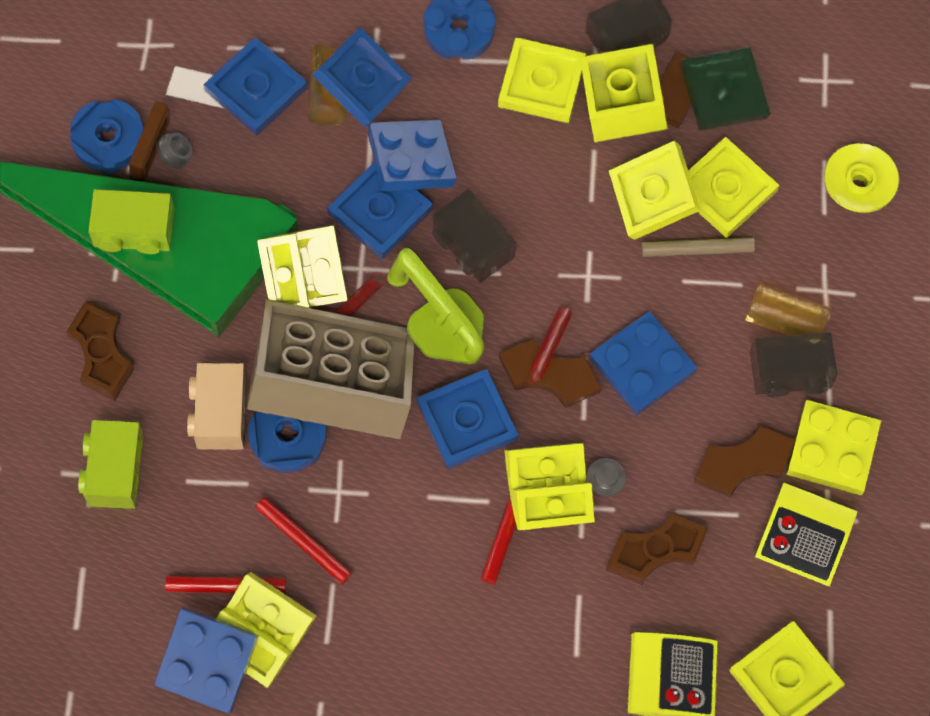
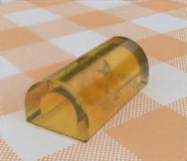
[308,44,348,126]
[746,282,831,345]

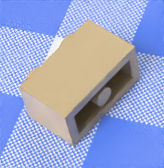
[187,363,247,450]

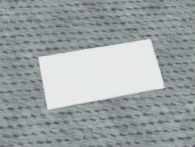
[166,66,223,108]

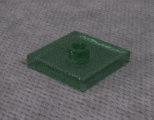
[680,47,771,131]

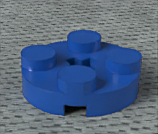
[424,0,496,60]
[70,99,143,175]
[248,411,326,473]

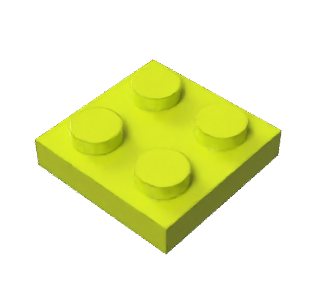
[498,37,586,123]
[688,137,779,238]
[609,141,701,240]
[786,400,881,496]
[729,621,845,716]

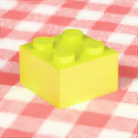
[580,44,667,142]

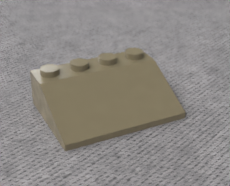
[247,299,414,439]

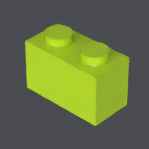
[89,189,175,254]
[78,420,144,509]

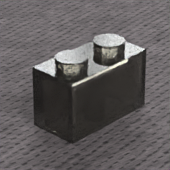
[585,0,673,54]
[432,189,516,283]
[750,332,838,398]

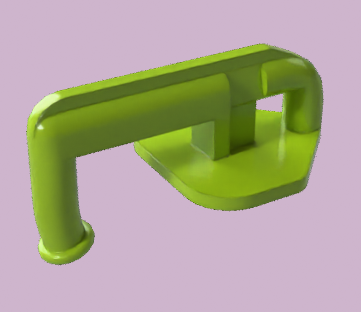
[387,248,484,364]

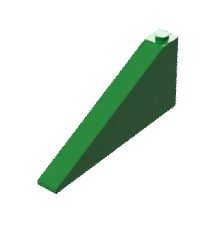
[0,162,299,337]

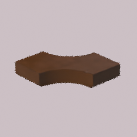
[66,301,134,401]
[499,338,601,408]
[694,425,796,497]
[606,512,709,585]

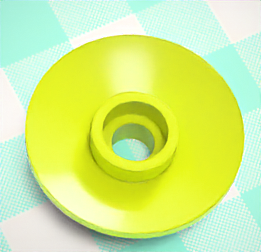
[824,144,899,213]

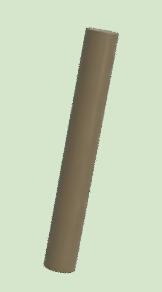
[641,237,755,257]

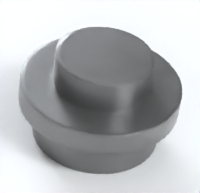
[156,133,192,169]
[586,458,626,497]

